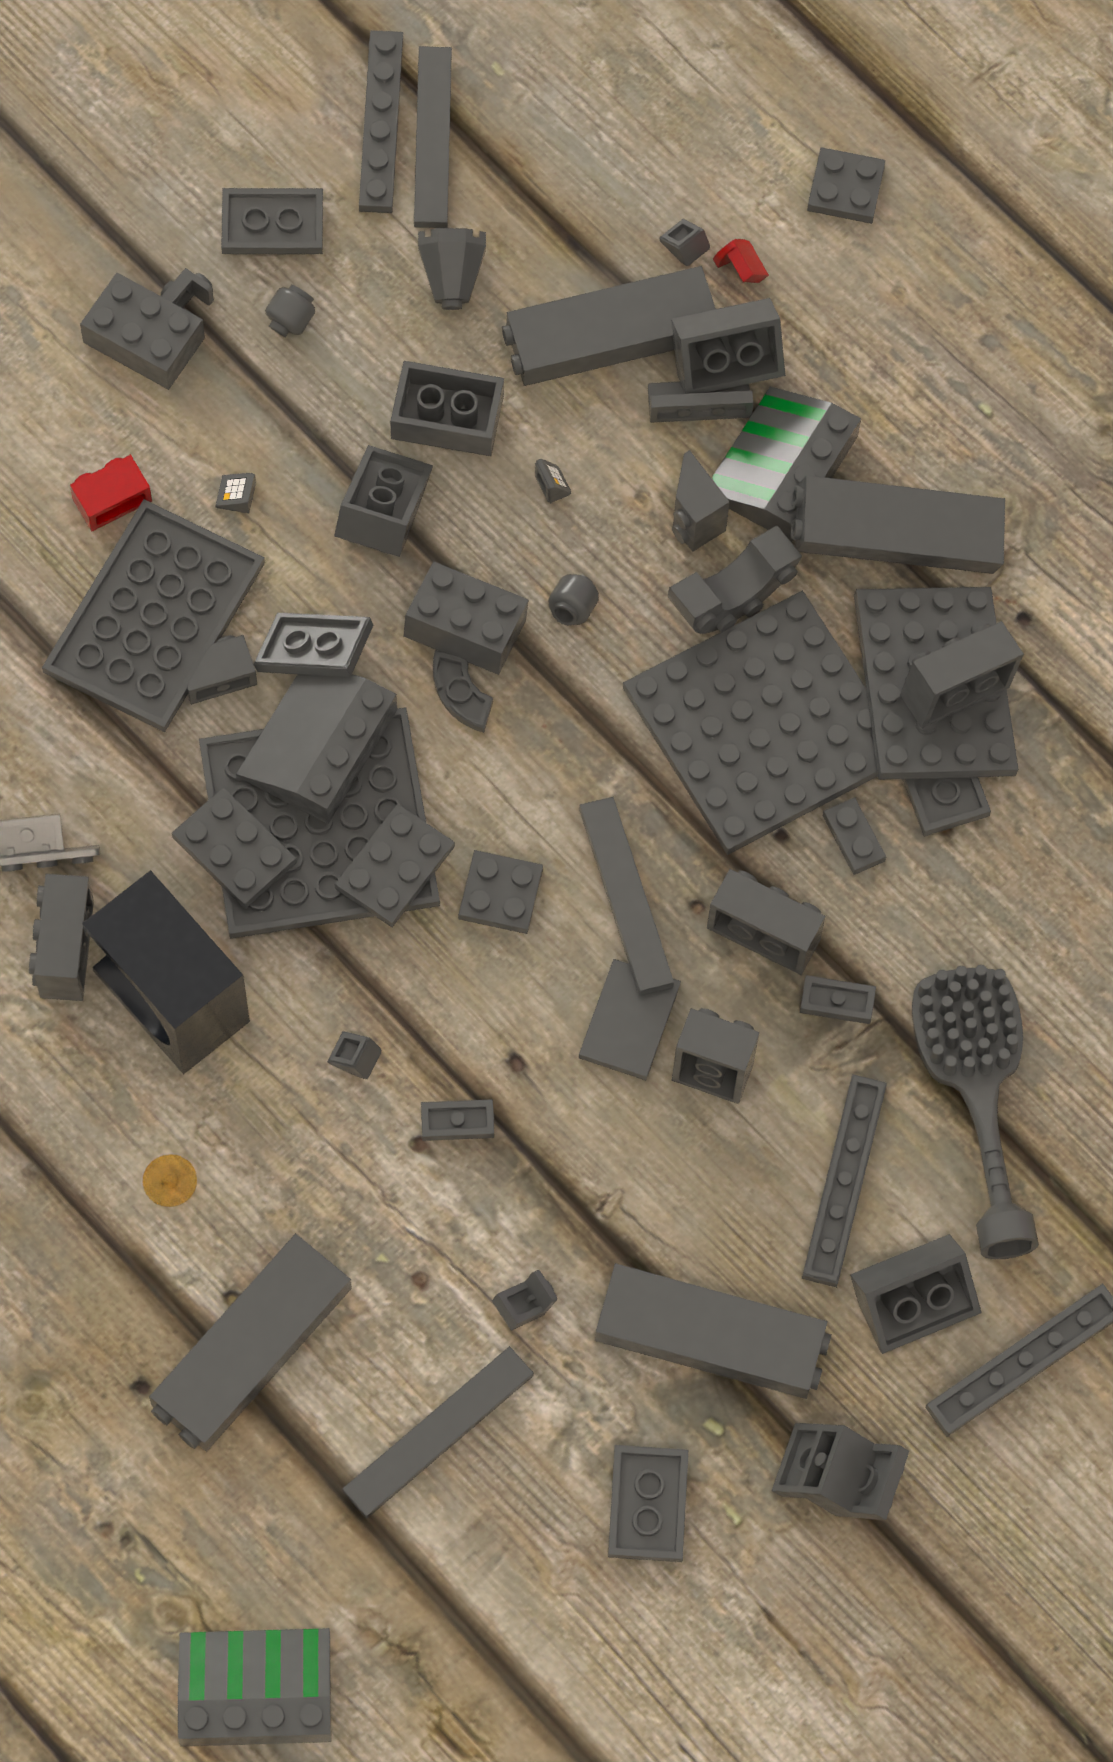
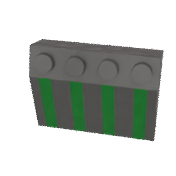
[712,386,861,542]
[178,1628,332,1747]

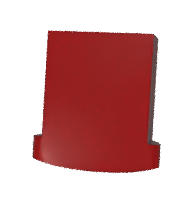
[713,239,769,283]

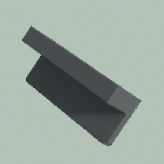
[648,382,753,423]

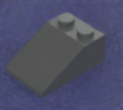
[334,445,433,557]

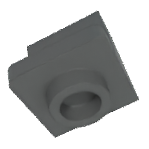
[160,268,214,308]
[492,1270,557,1331]

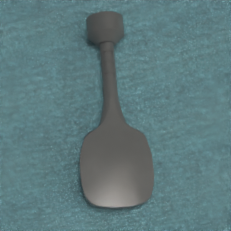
[912,965,1039,1259]

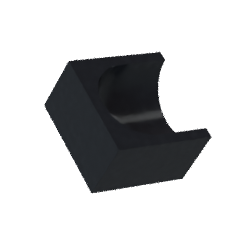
[82,870,250,1075]

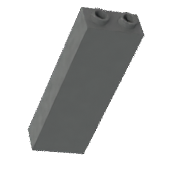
[502,266,716,386]
[791,475,1005,574]
[149,1233,352,1452]
[595,1263,832,1399]

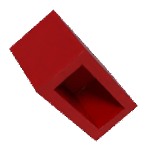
[70,454,152,532]

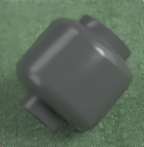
[265,284,315,337]
[548,574,599,626]

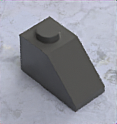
[187,635,257,705]

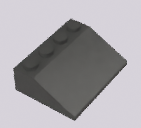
[236,674,397,824]

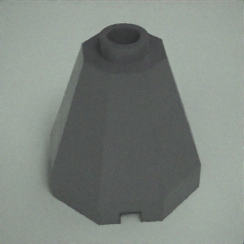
[418,228,486,310]

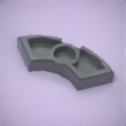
[433,650,493,733]

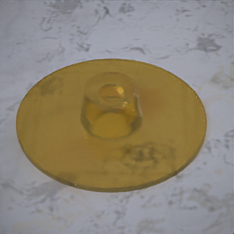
[143,1154,197,1207]

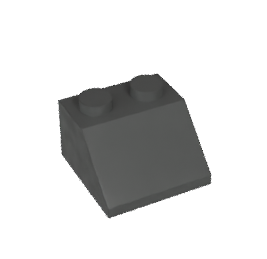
[672,450,730,552]

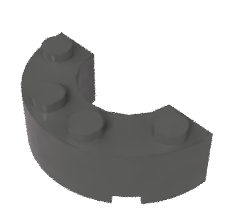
[668,526,802,634]

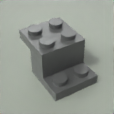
[772,1423,909,1520]

